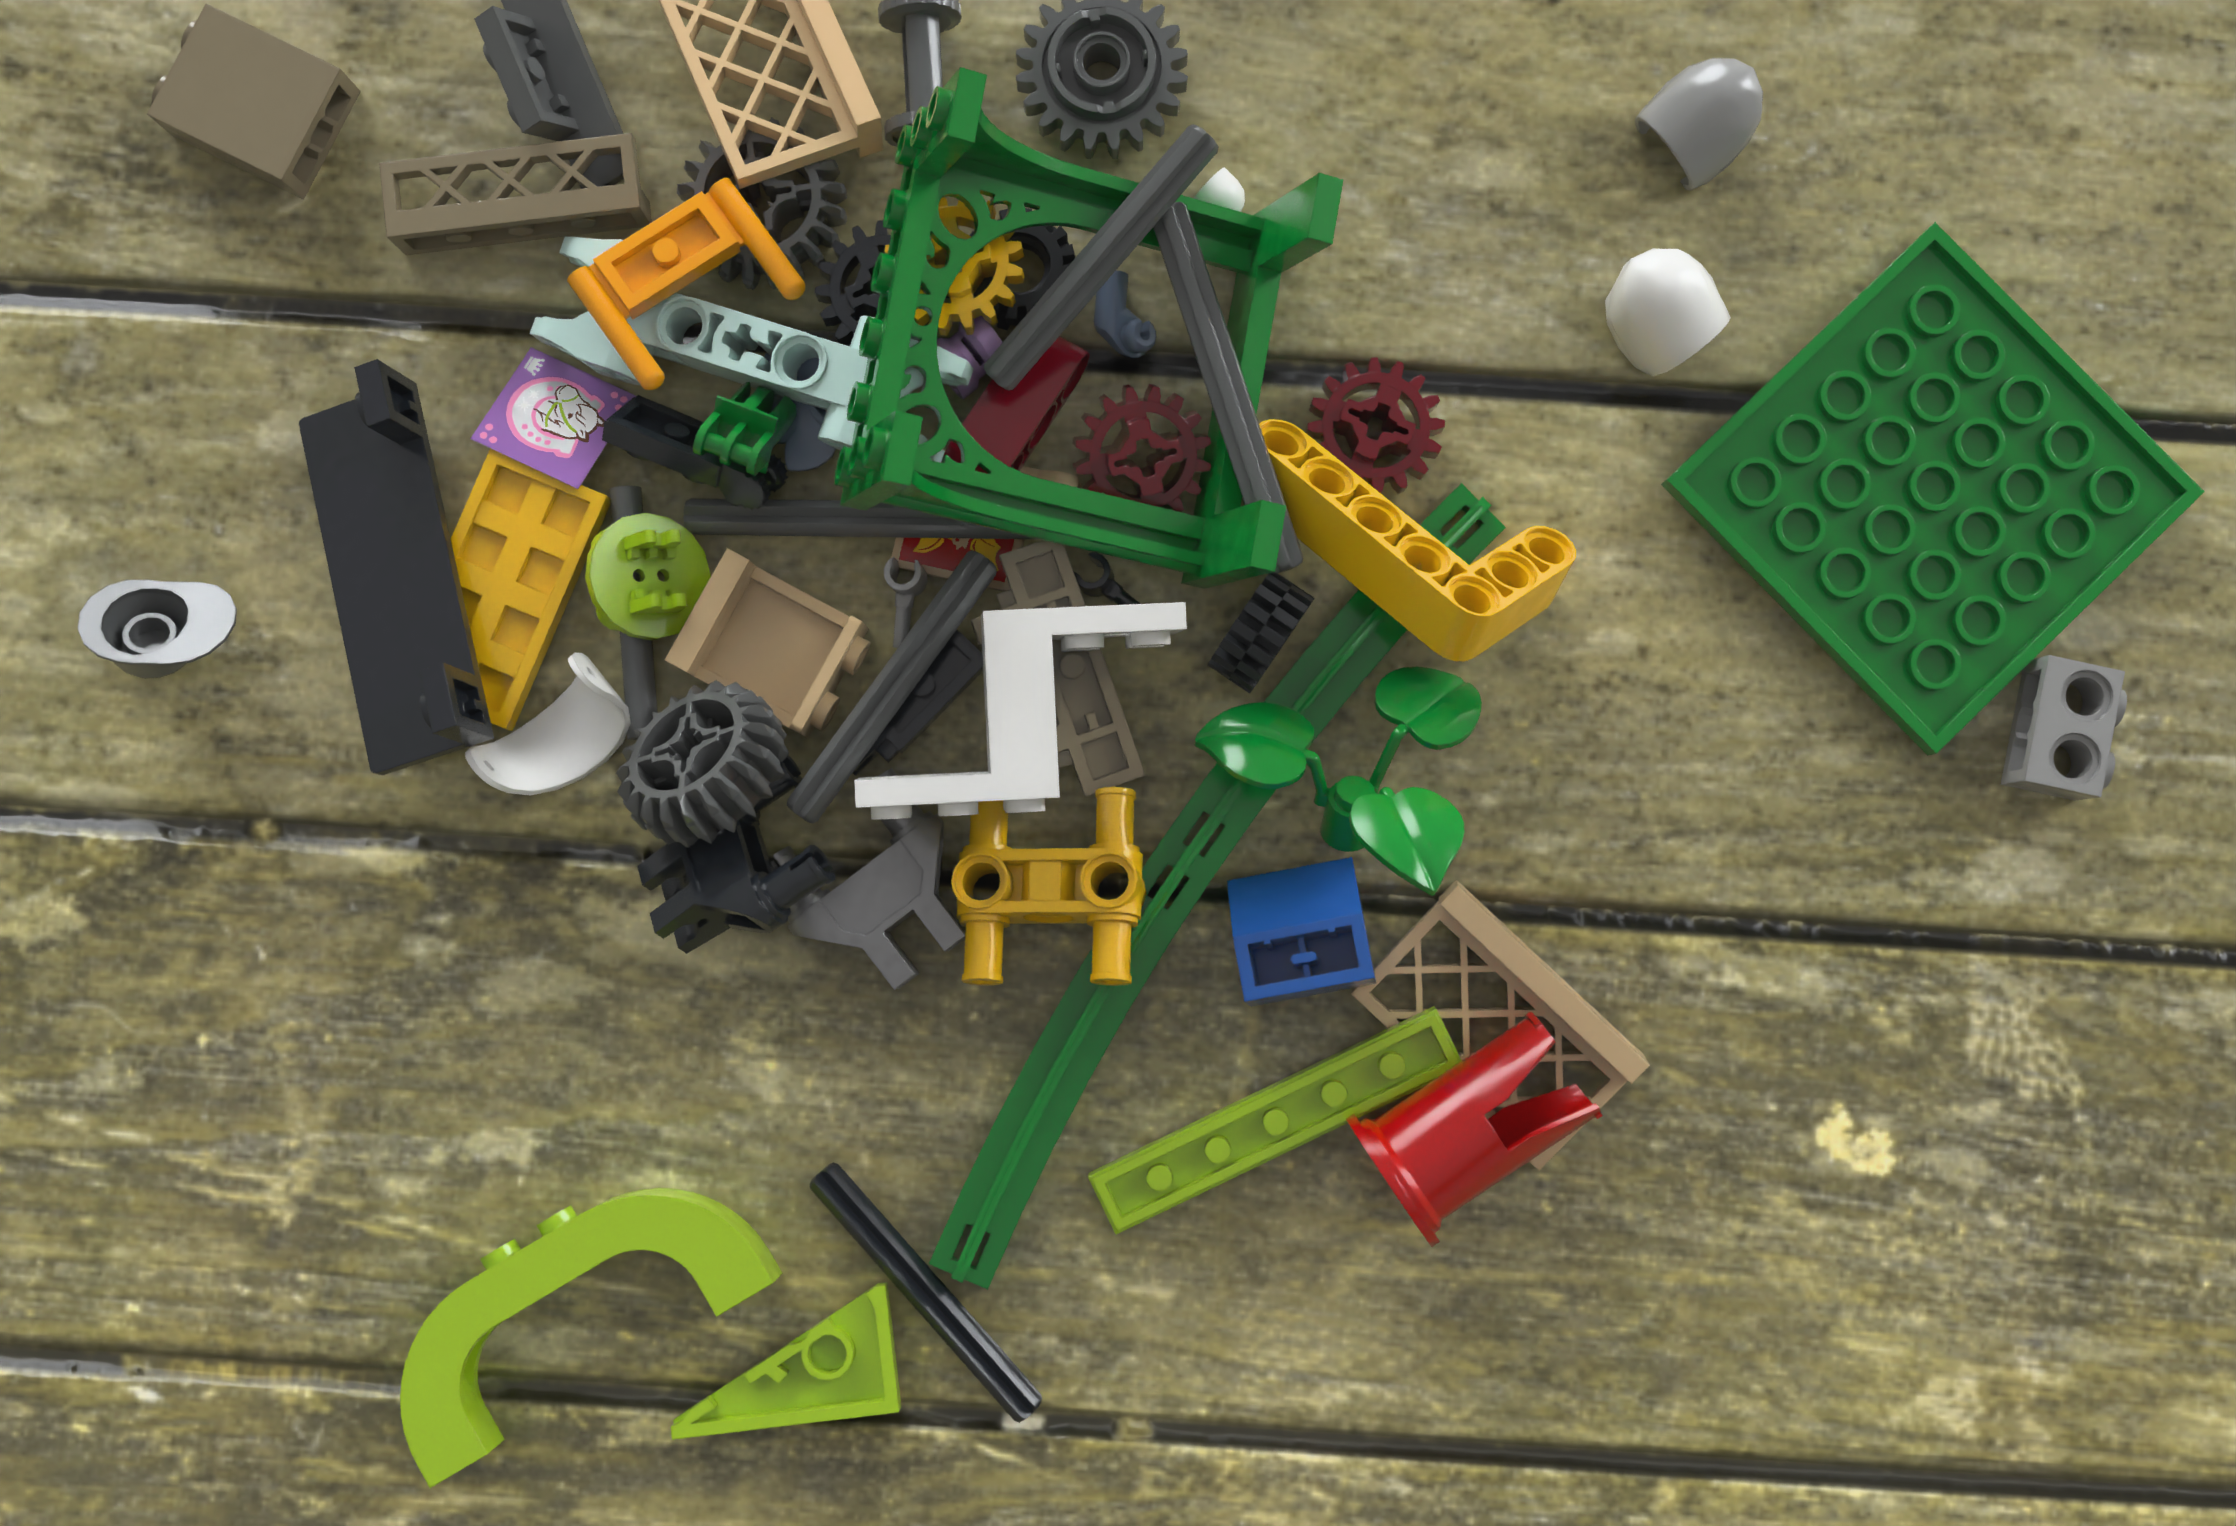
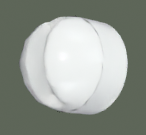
[1194,167,1245,212]

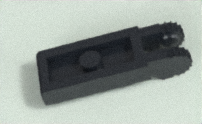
[602,395,788,510]

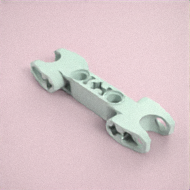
[530,236,974,463]

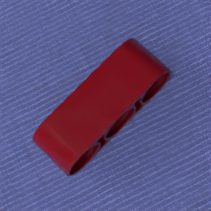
[941,336,1090,474]

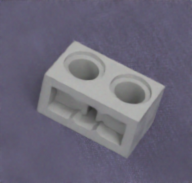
[2000,655,2127,801]

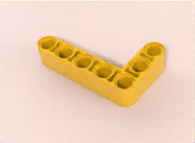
[1259,419,1576,662]

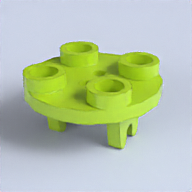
[585,512,711,641]

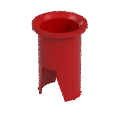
[1346,1012,1603,1247]

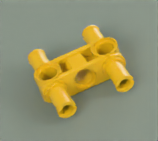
[951,787,1146,986]

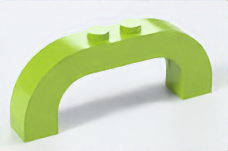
[400,1188,783,1488]

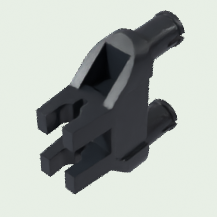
[637,755,836,954]

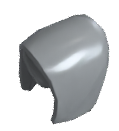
[1635,58,1763,191]

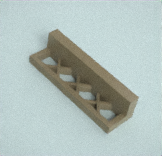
[379,133,652,255]

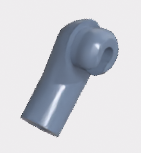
[1094,270,1157,358]

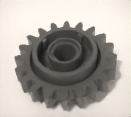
[1016,0,1188,159]

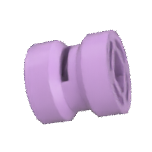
[937,315,1003,399]

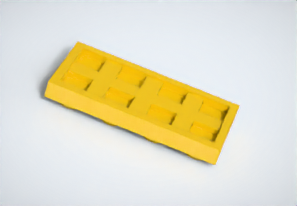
[451,448,610,731]

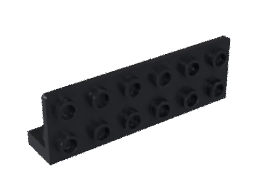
[299,359,494,775]

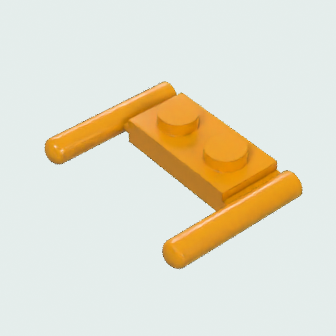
[567,178,806,390]

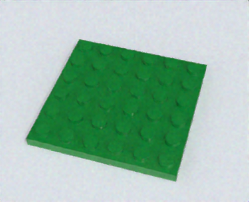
[1661,222,2205,756]

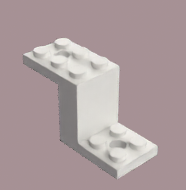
[854,602,1187,820]

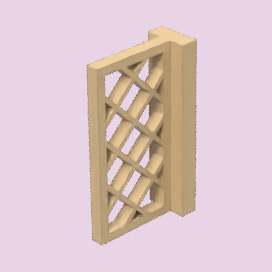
[658,0,883,189]
[1351,880,1650,1171]

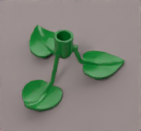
[1194,666,1482,896]

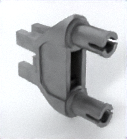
[770,769,965,990]

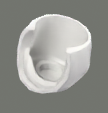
[1605,248,1731,376]

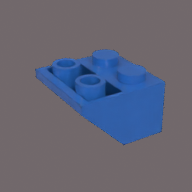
[1227,857,1377,1007]

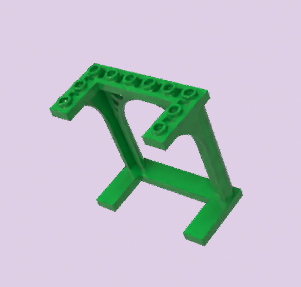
[835,67,1344,589]

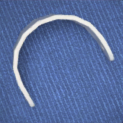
[465,652,631,796]

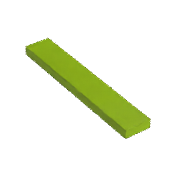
[1088,1006,1462,1235]

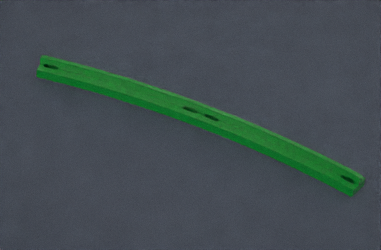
[929,483,1506,1290]

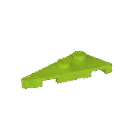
[671,1282,901,1440]

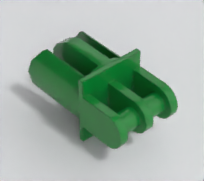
[693,382,797,476]

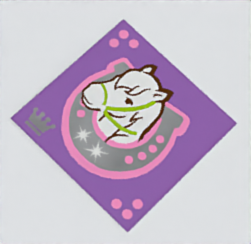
[470,347,636,489]

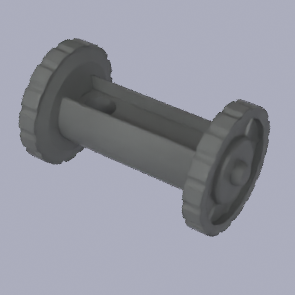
[878,0,962,147]

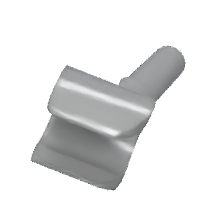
[884,557,928,648]

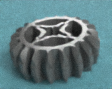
[677,117,847,290]
[616,680,789,848]

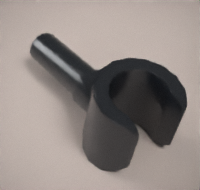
[1073,552,1141,605]

